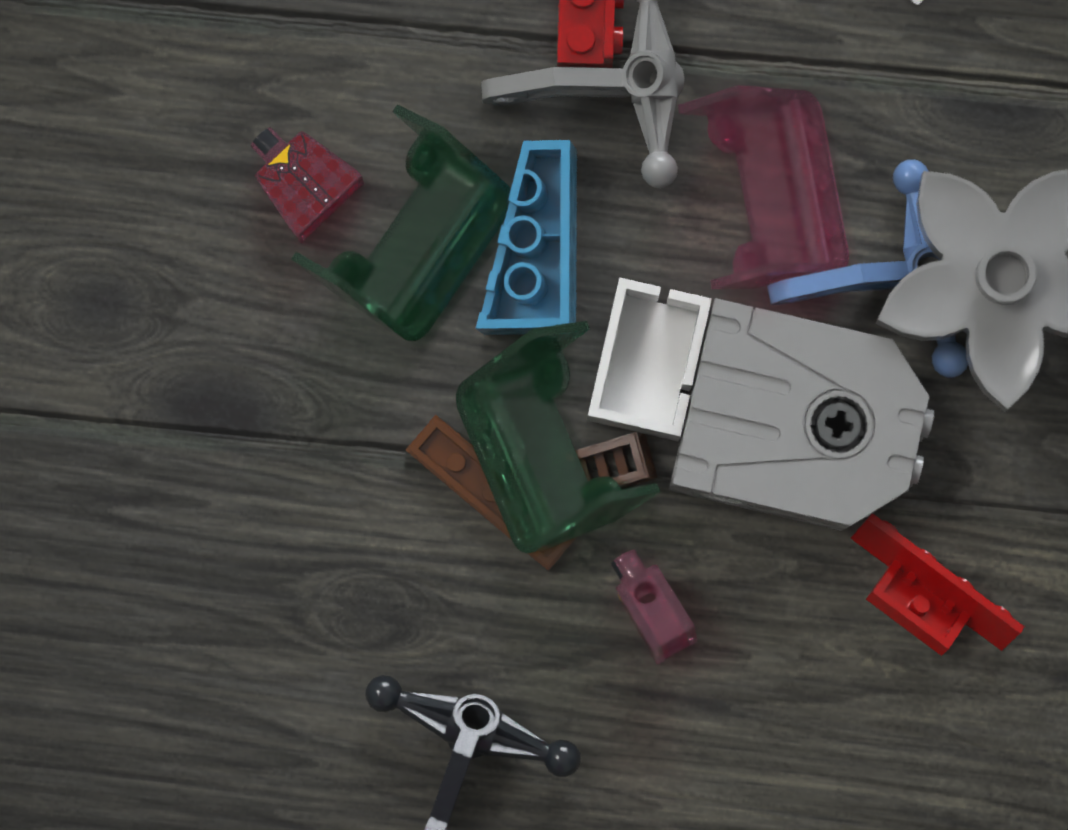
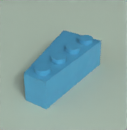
[475,140,577,335]

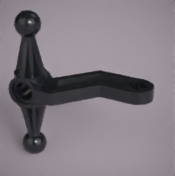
[365,675,581,830]

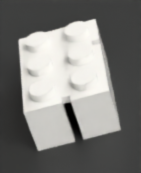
[587,277,712,441]

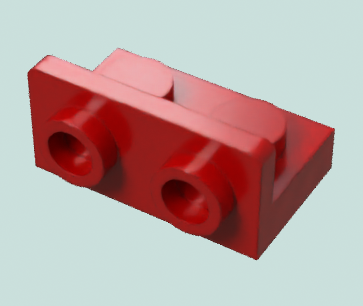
[557,0,624,68]

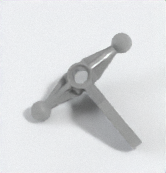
[481,0,685,188]

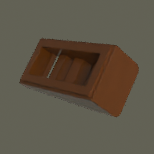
[549,432,657,503]

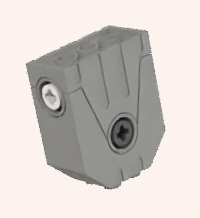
[669,298,934,531]

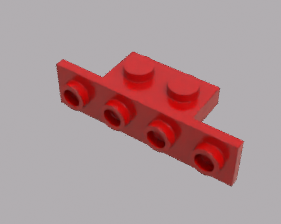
[850,513,1025,656]

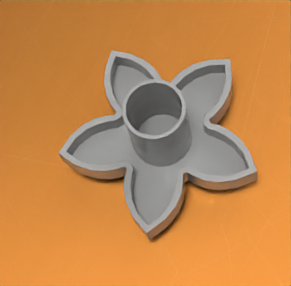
[876,170,1068,412]

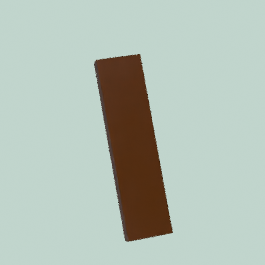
[406,414,578,571]

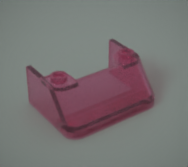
[678,85,849,289]

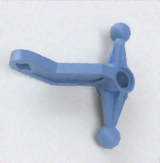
[767,159,968,378]

